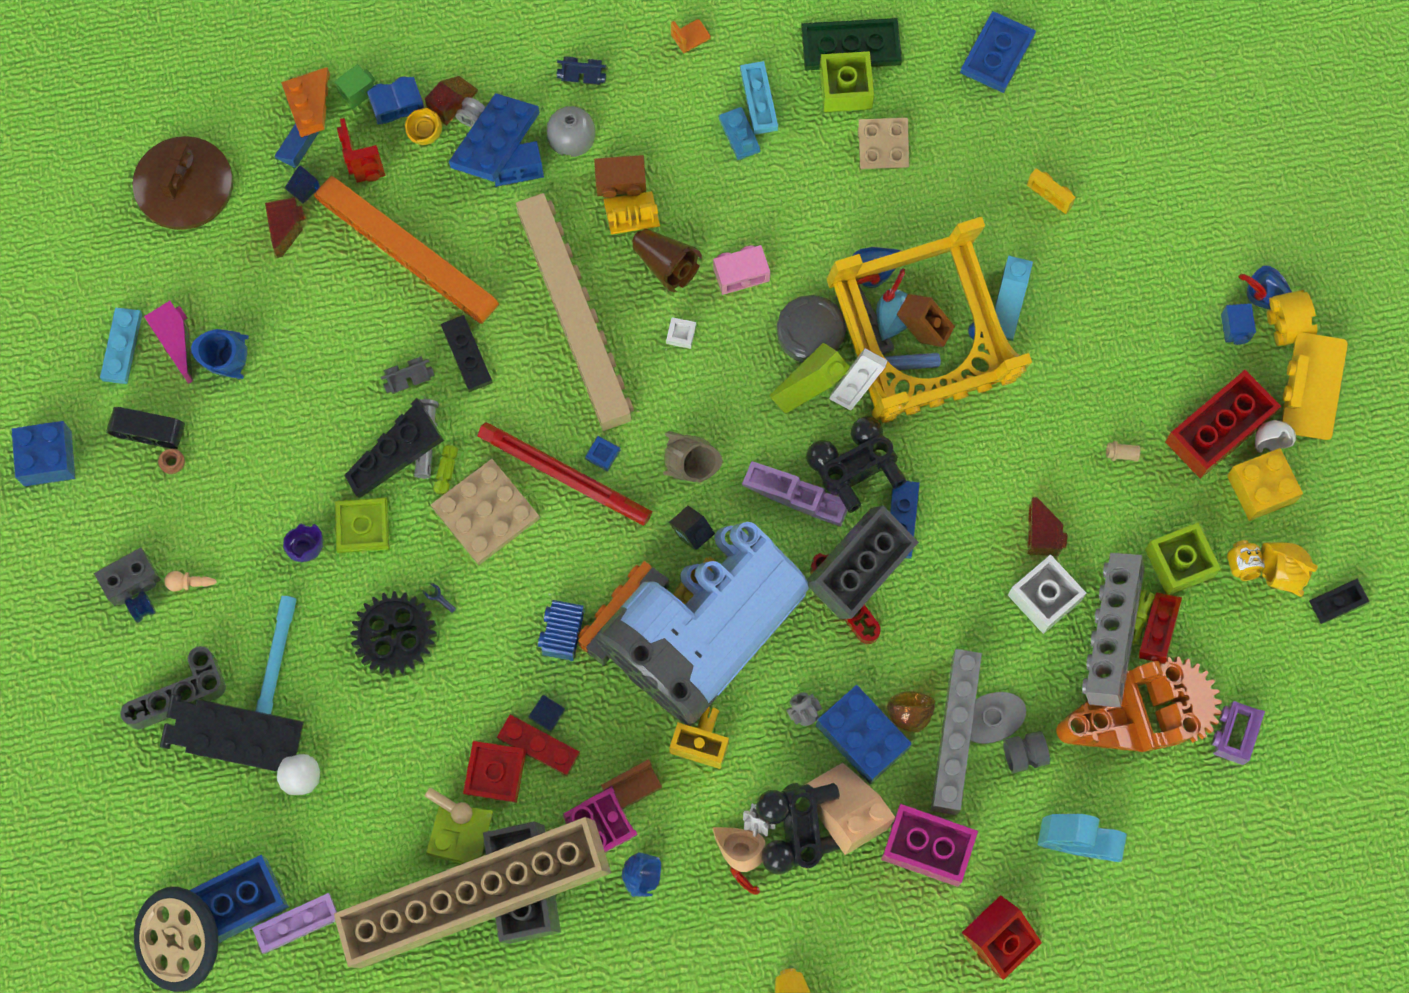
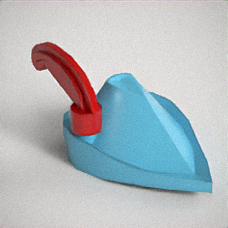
[876,268,908,341]

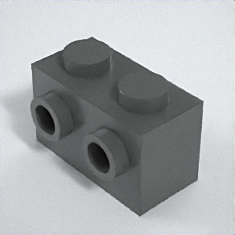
[94,548,161,606]

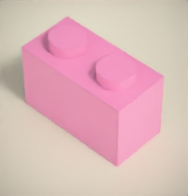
[713,245,770,295]

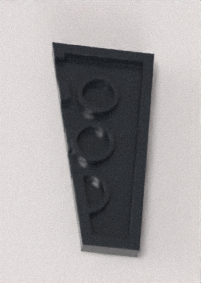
[344,398,444,498]

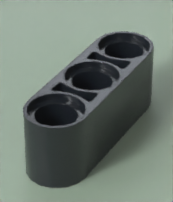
[106,407,185,449]

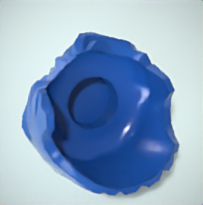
[622,852,661,897]

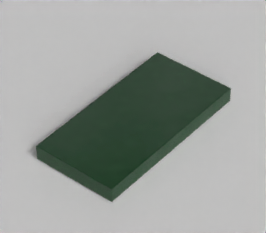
[801,18,902,71]

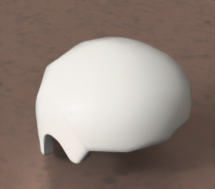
[1255,420,1296,453]
[277,754,320,795]

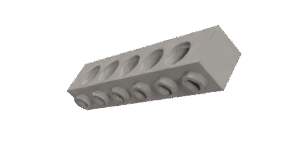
[1082,553,1145,708]

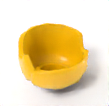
[405,107,442,145]

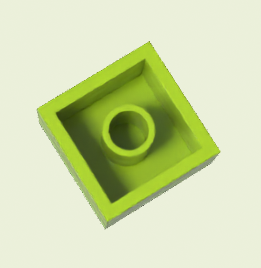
[819,51,874,112]
[1145,523,1221,595]

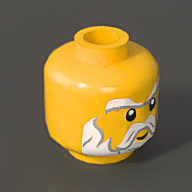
[1227,540,1265,581]

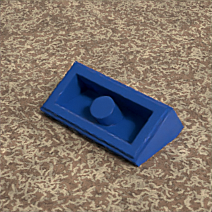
[274,123,320,168]

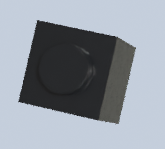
[669,506,715,550]

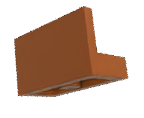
[601,759,662,809]

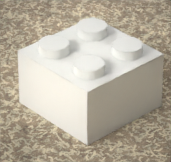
[1008,554,1087,634]

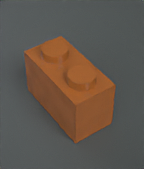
[594,155,646,198]
[897,294,955,347]

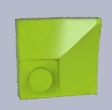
[426,806,493,864]

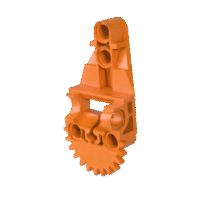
[1056,656,1222,752]

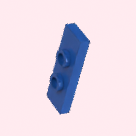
[890,481,920,559]

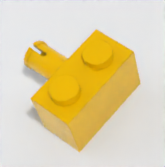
[669,706,729,769]

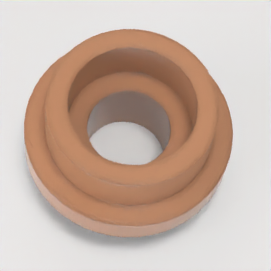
[158,449,185,474]

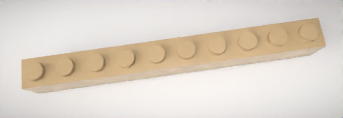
[516,193,634,431]

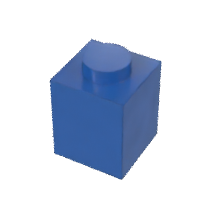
[1221,303,1256,345]

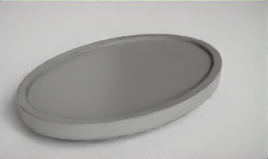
[970,692,1026,744]

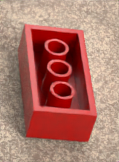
[1165,370,1281,479]

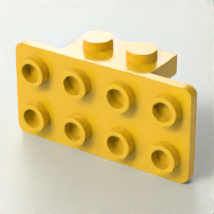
[1282,332,1348,440]

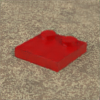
[463,741,527,803]

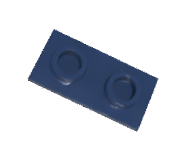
[557,57,608,85]

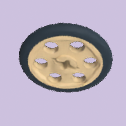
[134,887,219,992]

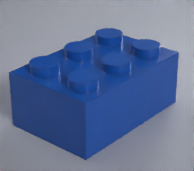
[816,685,912,784]
[190,855,289,943]

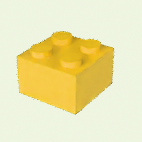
[1227,448,1303,521]

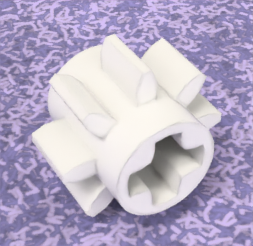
[743,804,776,837]

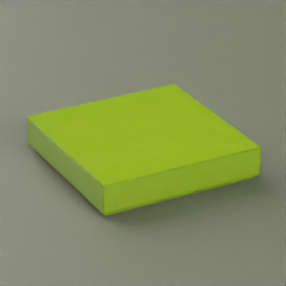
[335,497,389,553]

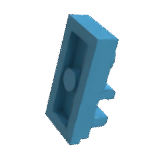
[719,107,760,160]

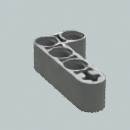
[120,646,226,730]

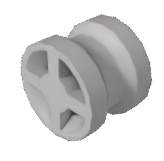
[456,97,485,127]

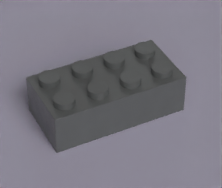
[807,505,919,619]
[483,821,561,944]

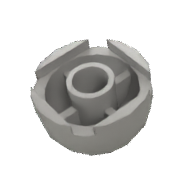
[547,106,595,157]

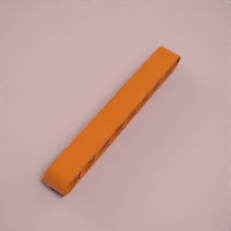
[314,176,499,324]

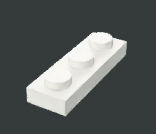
[829,348,887,410]

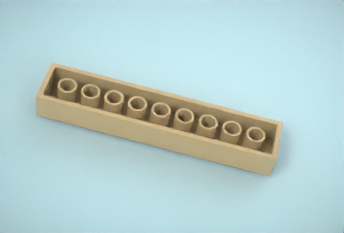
[334,817,611,969]

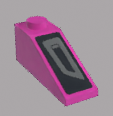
[144,301,193,384]

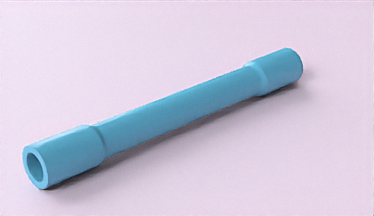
[255,596,297,714]

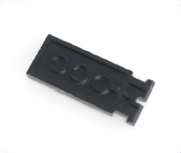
[159,694,304,772]

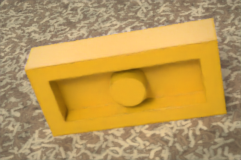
[1027,168,1076,214]

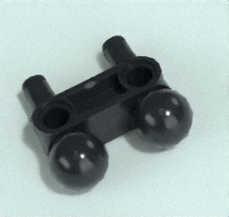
[806,416,906,513]
[756,783,840,875]

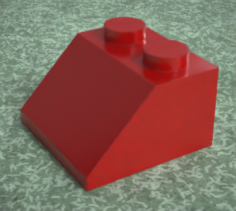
[962,895,1042,980]

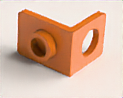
[671,19,711,54]

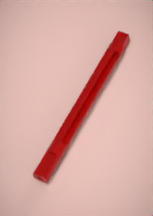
[477,422,653,526]

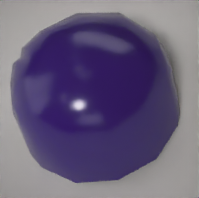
[283,523,323,562]

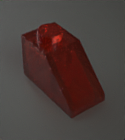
[424,76,478,126]
[265,197,305,258]
[1028,497,1067,556]

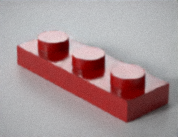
[1139,592,1182,664]
[497,714,580,776]

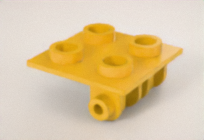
[603,191,660,234]

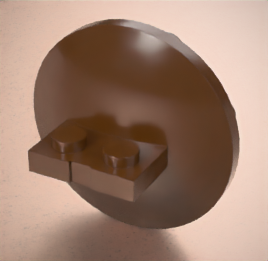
[132,136,233,230]

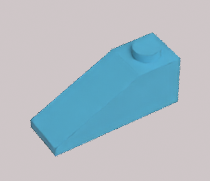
[995,256,1033,341]

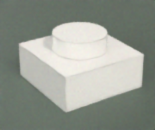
[666,317,696,349]

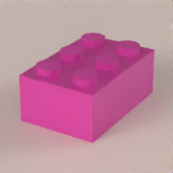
[881,804,978,887]

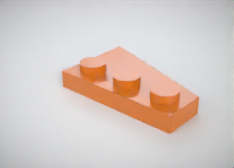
[281,67,330,137]

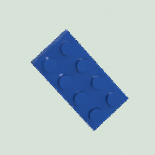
[449,93,540,182]

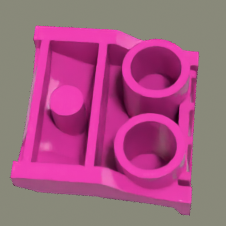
[563,787,638,853]

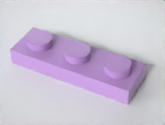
[252,893,337,954]

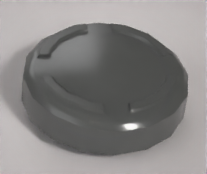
[776,295,846,362]

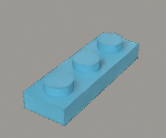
[740,61,778,135]
[100,307,142,384]

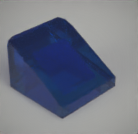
[285,165,320,204]

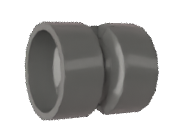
[1003,731,1050,774]

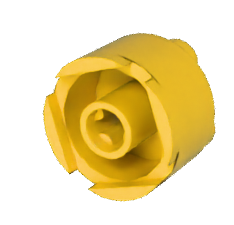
[1266,290,1317,346]

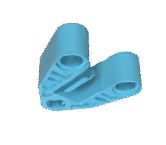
[1037,814,1127,862]

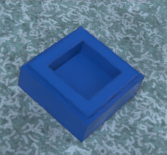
[585,436,620,472]

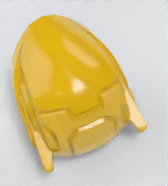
[1261,542,1318,597]

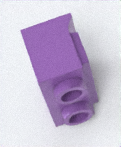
[1212,701,1265,765]

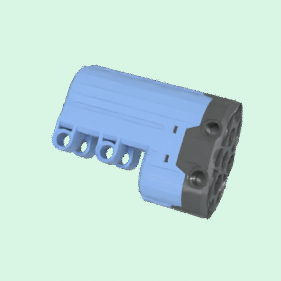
[595,522,809,726]

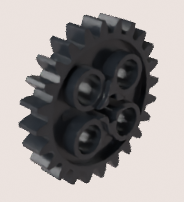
[350,591,437,677]

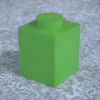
[334,64,375,109]

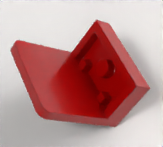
[337,118,386,183]

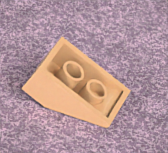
[805,763,896,855]

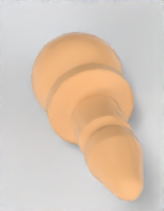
[164,571,217,592]

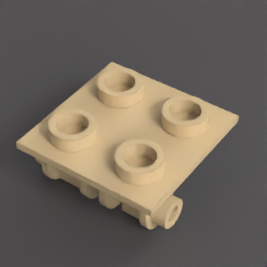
[858,118,909,169]

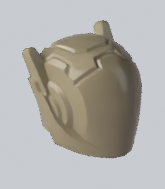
[663,431,723,482]

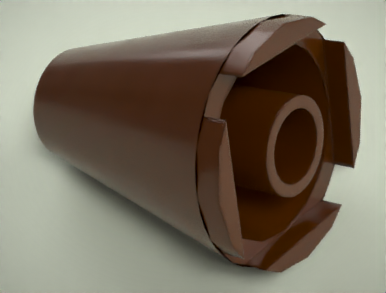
[632,229,702,292]

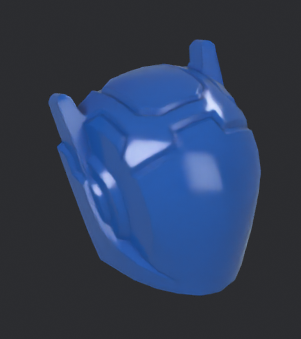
[191,329,249,379]

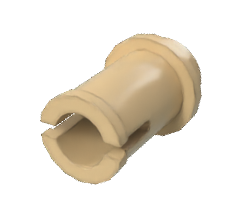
[1106,441,1140,461]

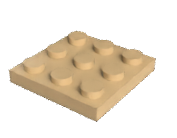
[431,459,540,566]

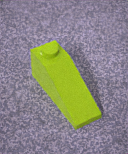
[769,343,850,414]

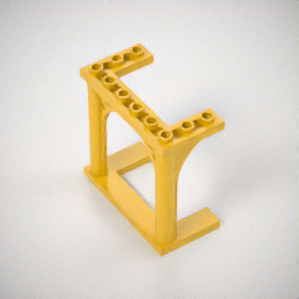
[826,217,1032,423]

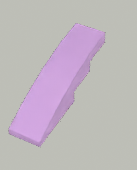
[742,461,848,527]

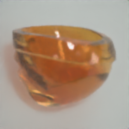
[887,691,936,733]

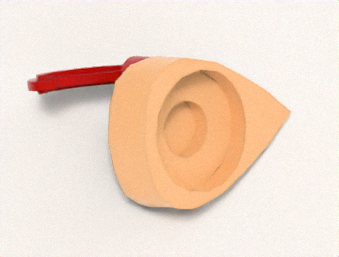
[713,827,766,895]

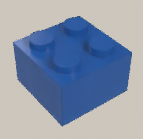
[12,421,75,486]

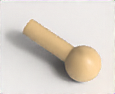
[425,787,472,824]

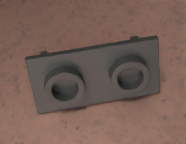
[381,356,435,394]

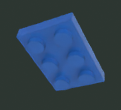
[960,11,1036,93]

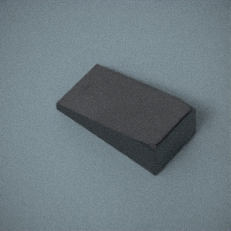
[1309,578,1370,624]

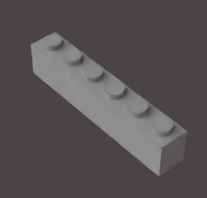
[931,649,982,815]

